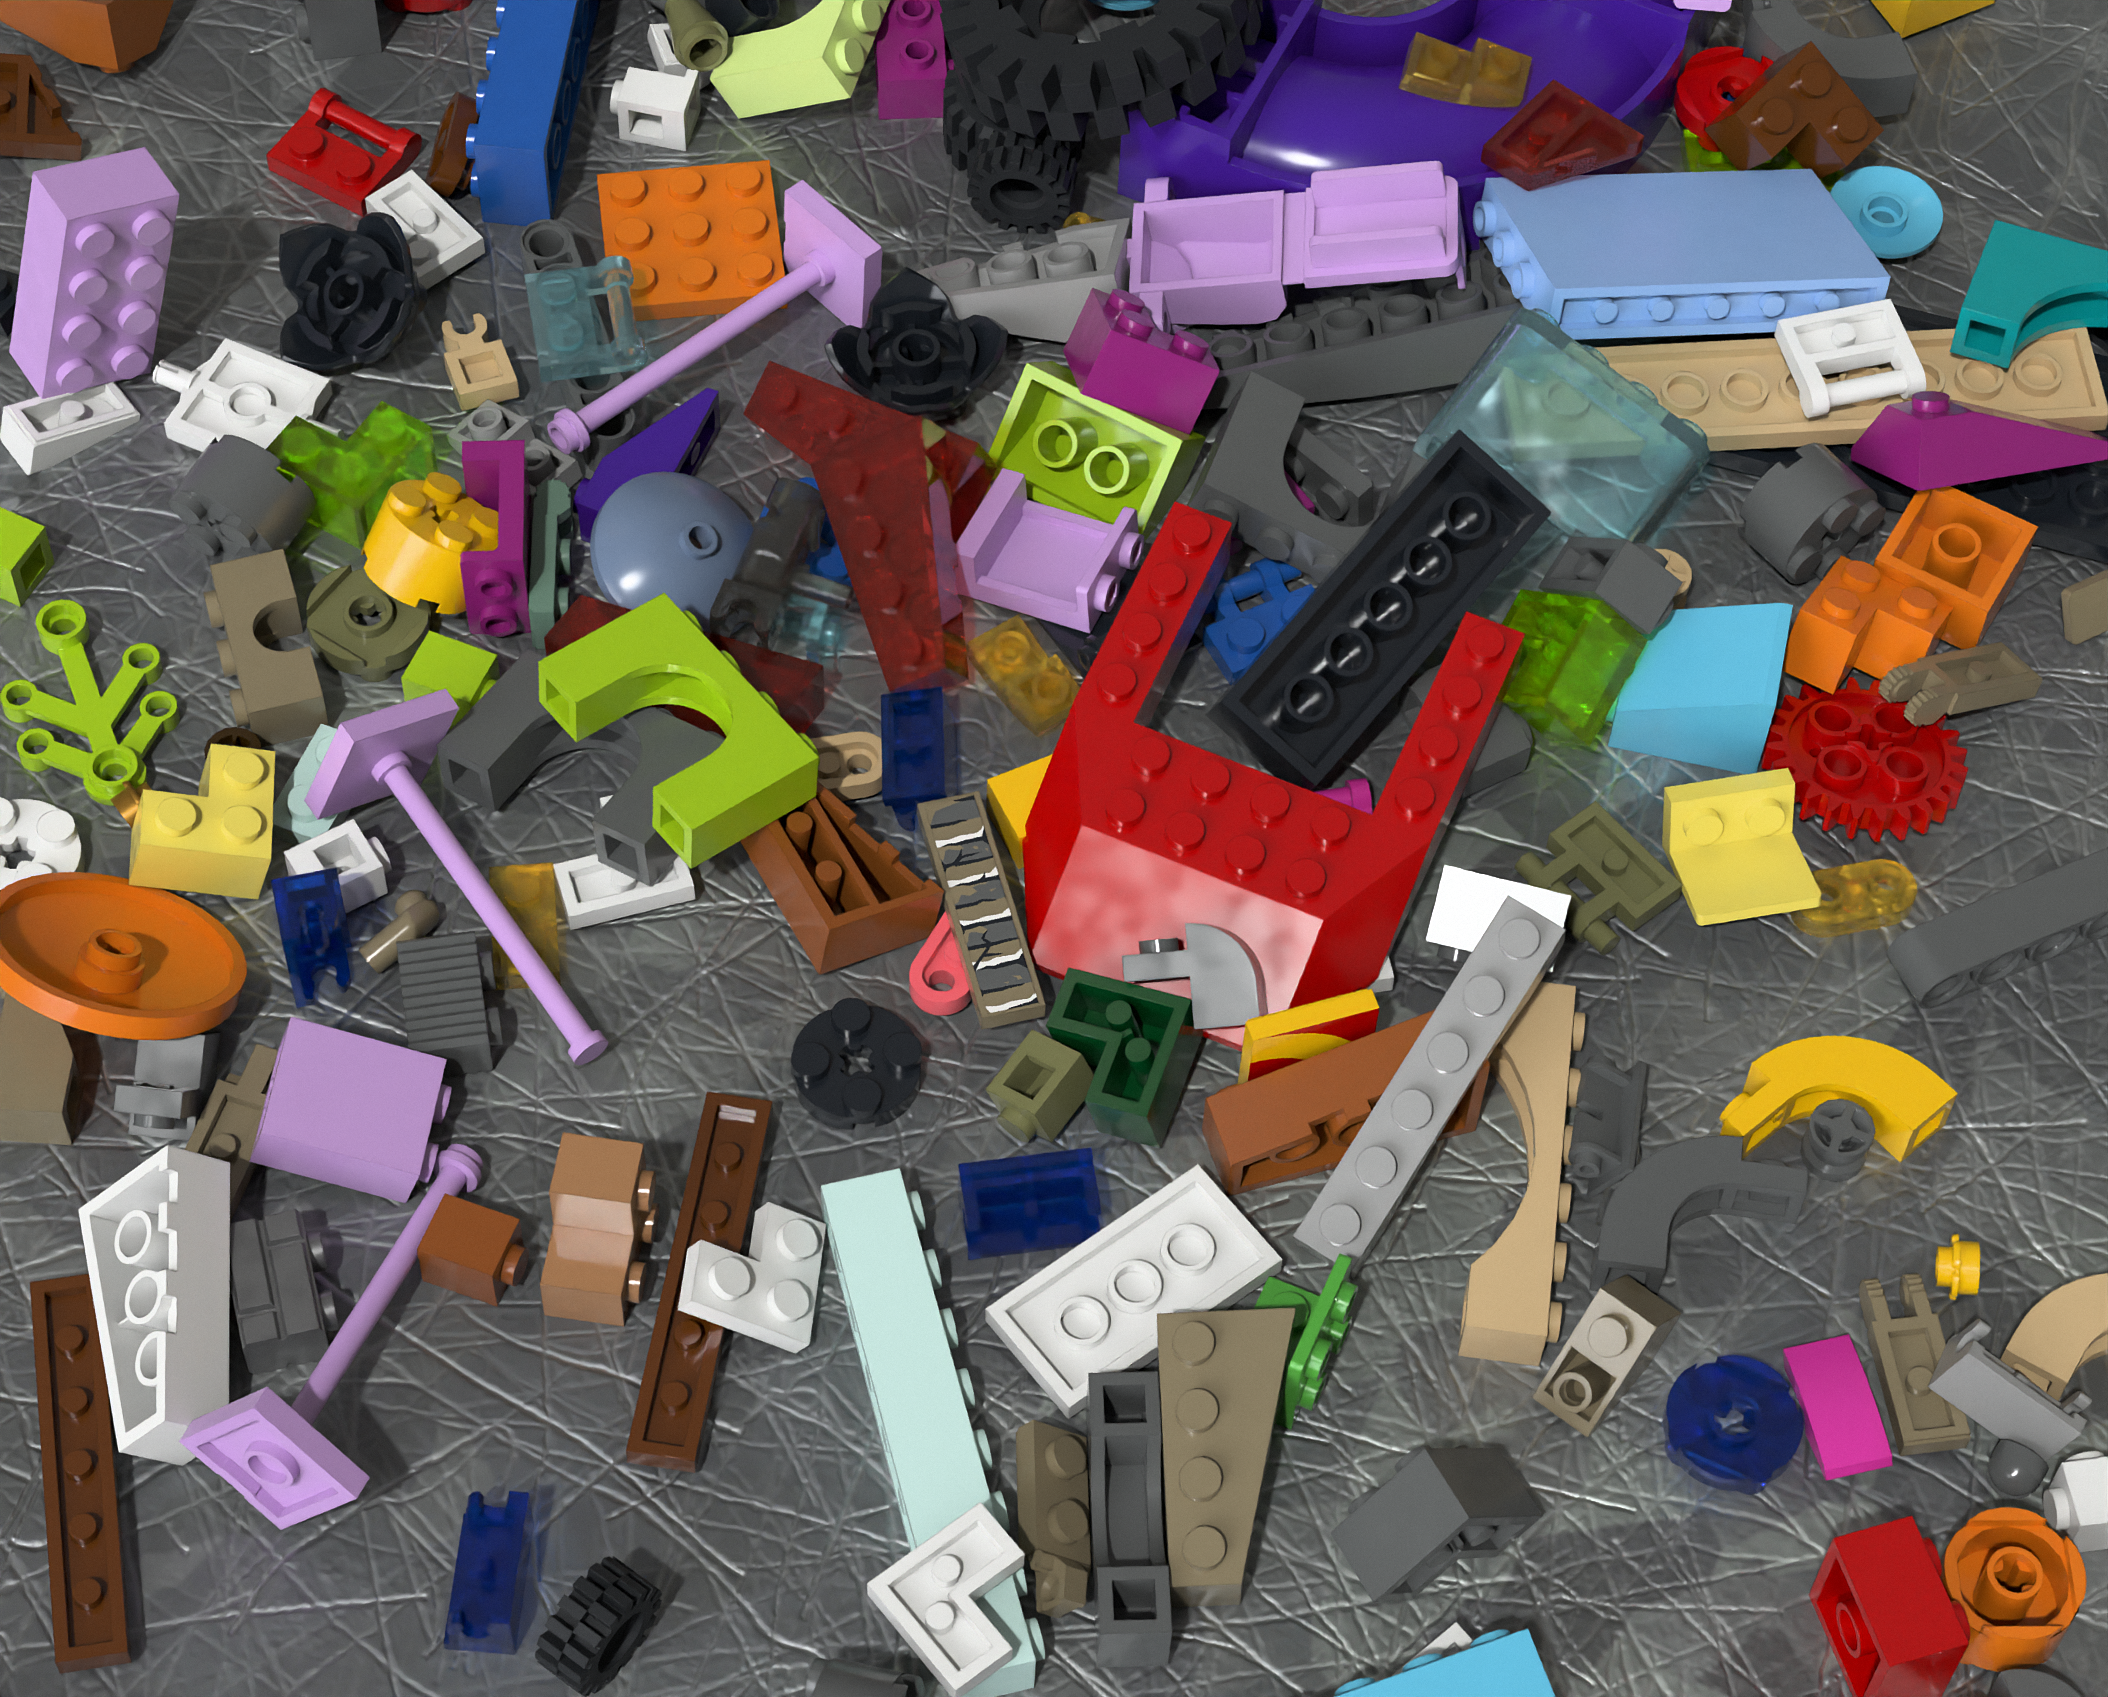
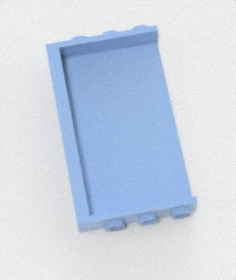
[1473,169,1891,341]

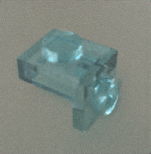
[753,577,842,673]

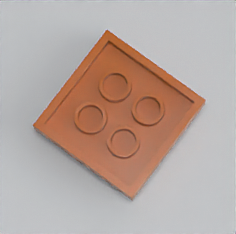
[597,160,788,324]

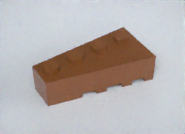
[1202,1009,1490,1197]

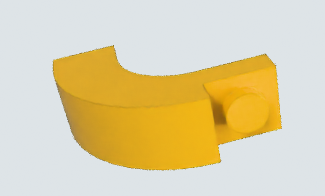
[1719,1036,1958,1163]

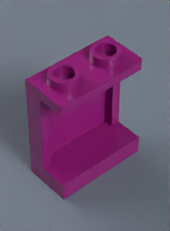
[460,440,533,637]

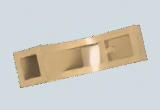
[2001,1273,2108,1402]

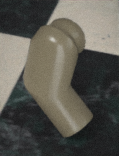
[359,890,439,974]

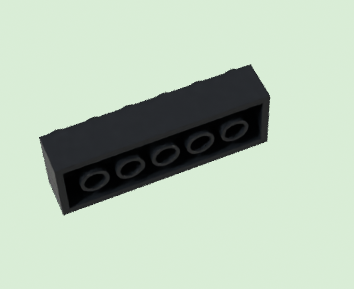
[1205,429,1552,790]

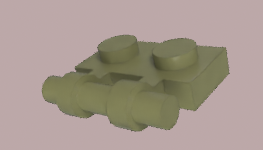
[1514,801,1683,955]

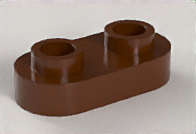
[425,92,480,197]

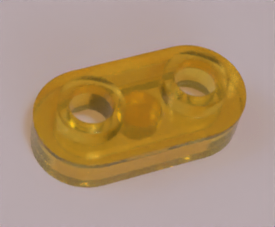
[1789,859,1917,938]

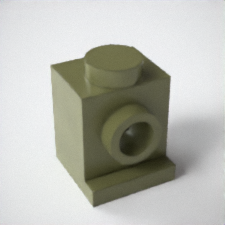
[985,1029,1094,1143]

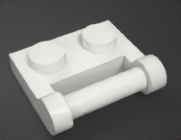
[1774,299,1926,418]

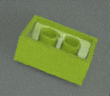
[987,361,1206,543]

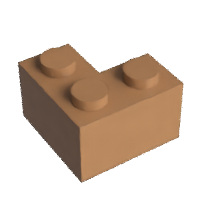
[540,1132,659,1327]

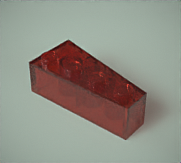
[743,360,998,574]
[810,415,969,703]

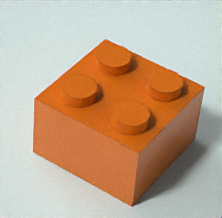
[1873,486,2038,649]

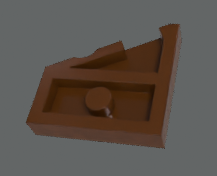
[0,53,82,161]

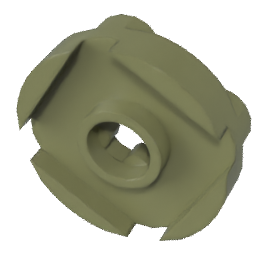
[306,564,433,682]

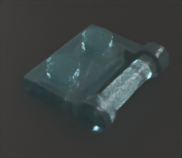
[524,256,648,382]

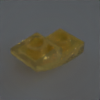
[1398,32,1532,108]
[964,614,1080,737]

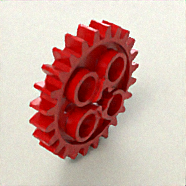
[1761,677,1968,842]

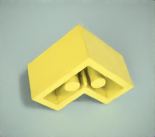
[128,743,275,900]

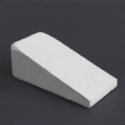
[0,382,140,475]

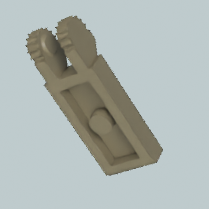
[1878,642,2043,727]
[1859,1273,1971,1456]

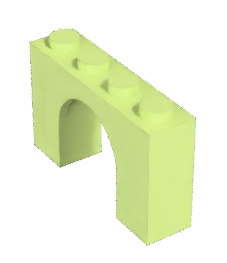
[710,0,890,119]

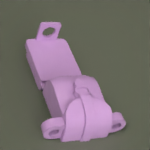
[1126,161,1466,334]

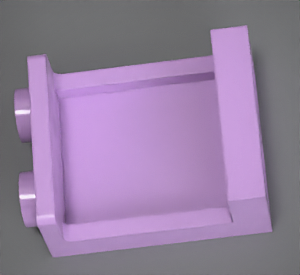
[951,468,1144,634]

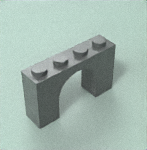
[1187,371,1428,584]
[436,649,725,887]

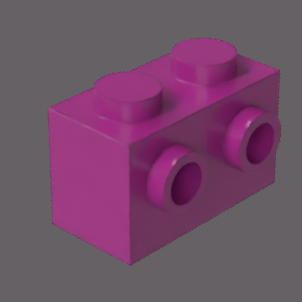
[873,0,954,120]

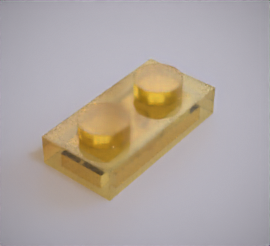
[489,862,561,990]

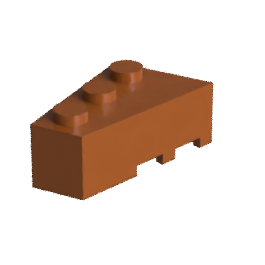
[740,781,944,975]

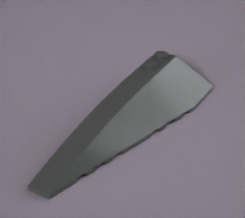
[1202,239,1689,409]

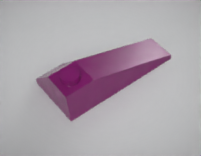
[1851,391,2108,491]

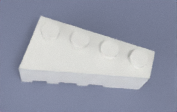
[78,1145,230,1466]

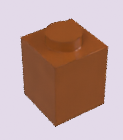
[417,1193,529,1306]

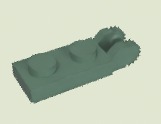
[529,478,574,649]

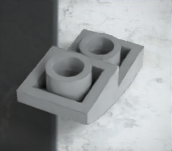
[446,399,583,509]

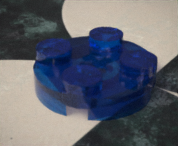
[1662,1355,1804,1495]

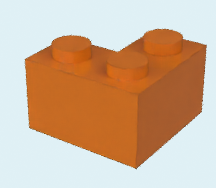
[1782,555,1953,695]

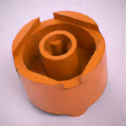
[1940,1507,2087,1672]

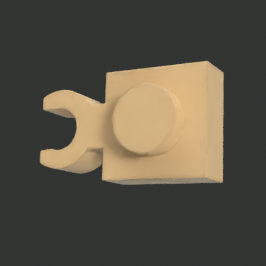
[442,313,519,411]

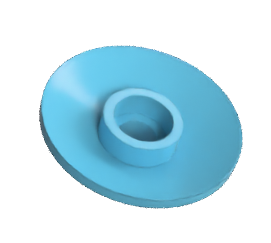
[1830,166,1943,259]

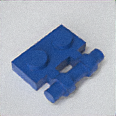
[1202,557,1315,686]

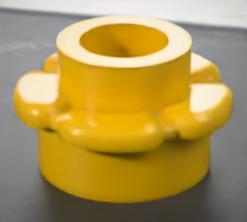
[1935,1234,1980,1300]

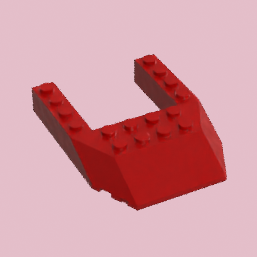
[1022,501,1525,1052]

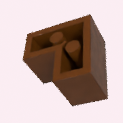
[1704,41,1884,179]

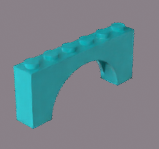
[1950,220,2108,368]

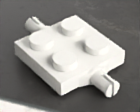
[153,338,345,472]

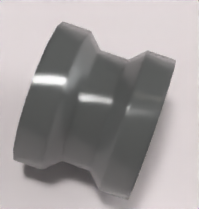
[1800,1099,1875,1182]

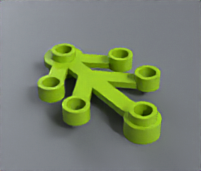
[0,599,180,806]

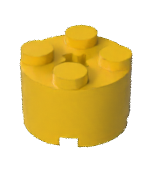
[361,472,499,614]

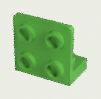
[1254,1253,1358,1430]

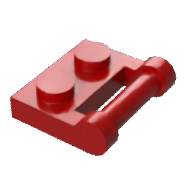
[266,87,422,217]

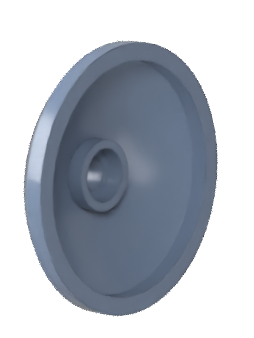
[590,472,766,644]

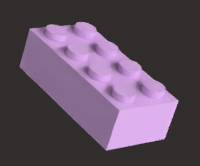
[9,147,180,399]

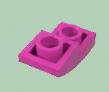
[1783,1334,1893,1481]

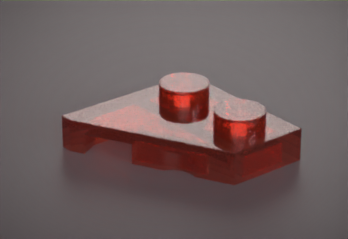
[1481,79,1644,191]

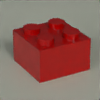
[1809,1515,1971,1697]

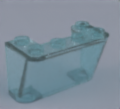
[1413,308,1711,545]

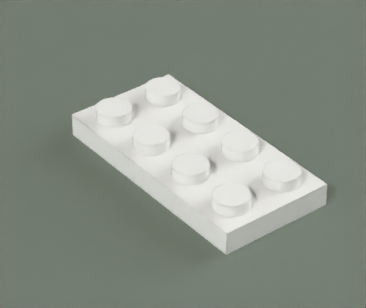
[985,1164,1283,1419]

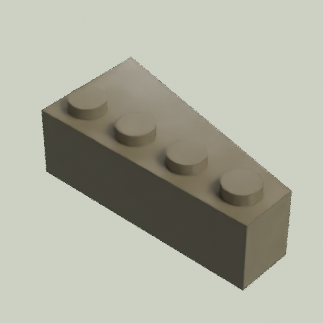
[1157,1308,1296,1608]

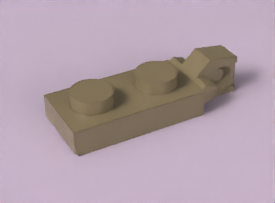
[184,1044,278,1222]
[1016,1420,1091,1618]

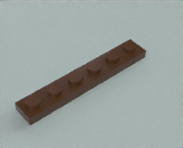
[626,1091,773,1473]
[30,1273,132,1674]

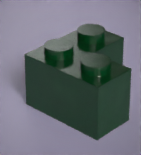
[1046,967,1204,1148]

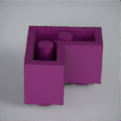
[1063,288,1220,435]

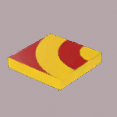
[1238,989,1380,1084]

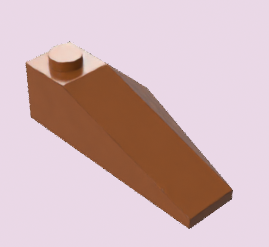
[0,0,174,73]

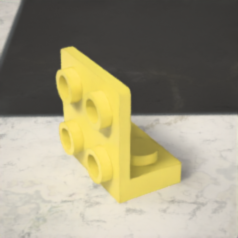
[1662,768,1821,926]

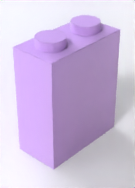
[249,1017,452,1203]

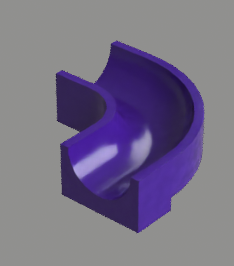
[1117,0,1715,252]

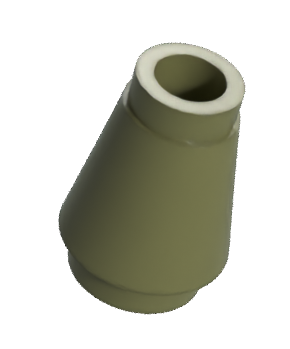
[664,0,729,72]

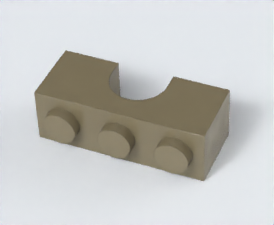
[203,549,329,748]

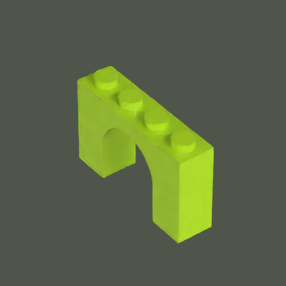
[538,593,820,869]

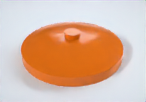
[0,872,247,1040]

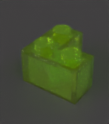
[266,401,438,550]
[1502,589,1648,747]

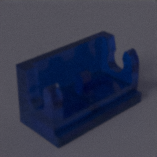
[881,686,958,831]
[271,868,352,1008]
[958,1147,1101,1260]
[443,1491,534,1655]

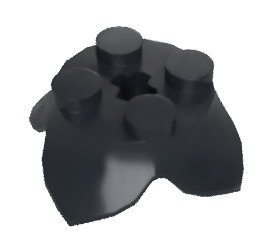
[279,212,428,371]
[824,267,1008,425]

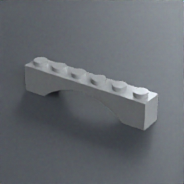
[1293,895,1566,1280]

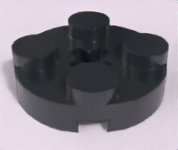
[791,998,922,1130]

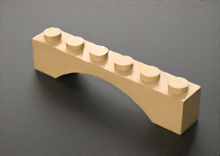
[1458,982,1585,1366]

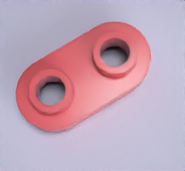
[909,911,972,1016]

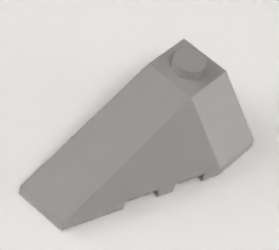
[916,218,1132,343]

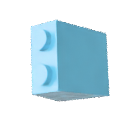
[1601,603,1793,774]

